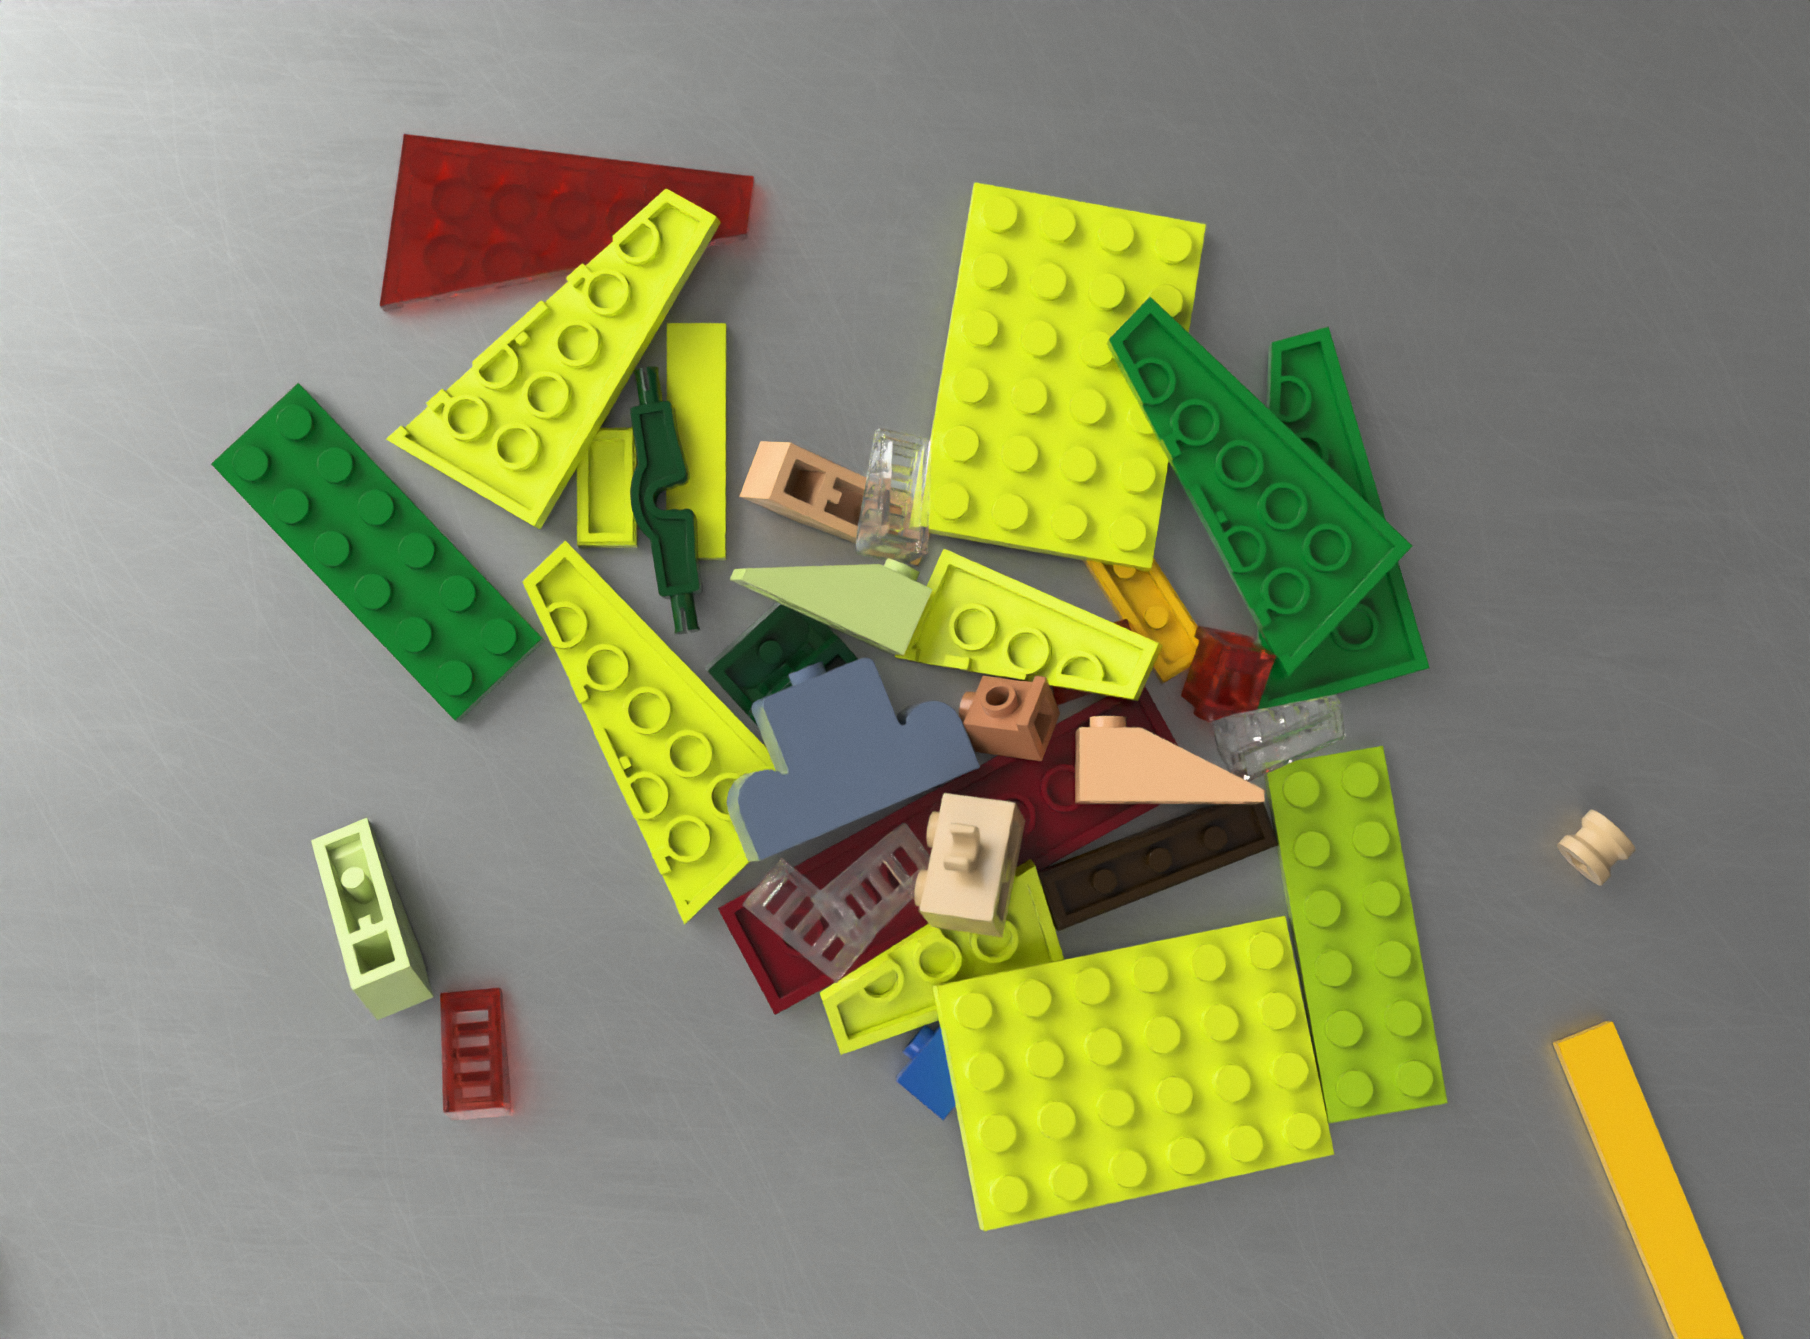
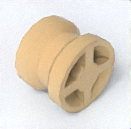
[1557,809,1636,886]

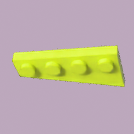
[895,548,1163,701]
[820,859,1064,1055]

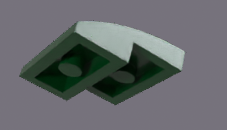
[704,602,858,727]

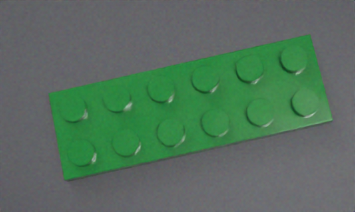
[211,383,545,722]

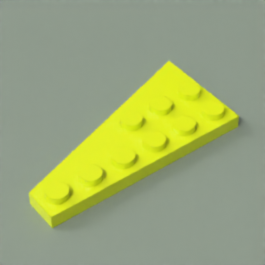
[386,188,721,529]
[522,540,776,924]

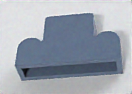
[726,657,980,861]

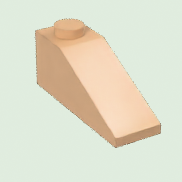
[739,441,930,566]
[1075,716,1264,804]

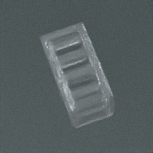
[856,428,931,563]
[1212,695,1346,782]
[811,823,930,949]
[742,858,876,983]

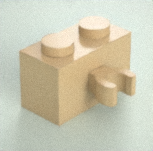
[914,793,1025,938]

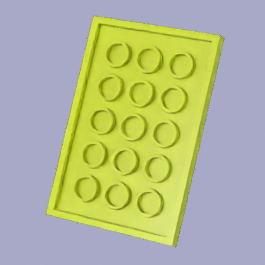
[915,182,1206,572]
[932,916,1334,1231]

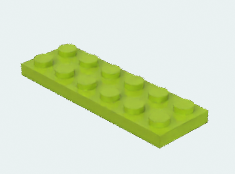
[1262,746,1448,1123]

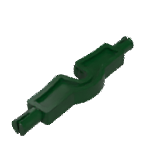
[630,366,703,635]

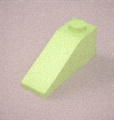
[730,558,933,655]
[311,818,434,1020]

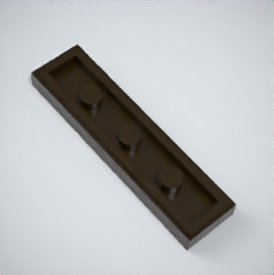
[1037,802,1278,931]

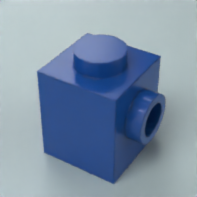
[896,1024,956,1120]

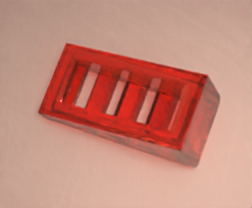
[440,988,511,1120]

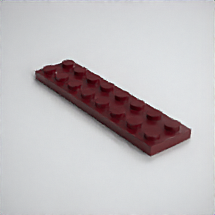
[718,686,1178,1015]

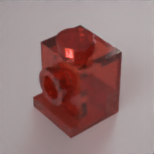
[1181,625,1276,725]

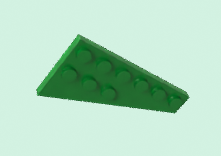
[1106,297,1412,678]
[1254,327,1430,718]

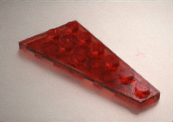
[379,134,755,311]

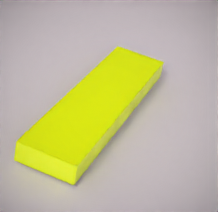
[666,323,727,561]

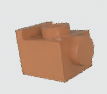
[959,676,1060,761]

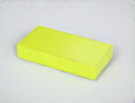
[577,427,638,548]

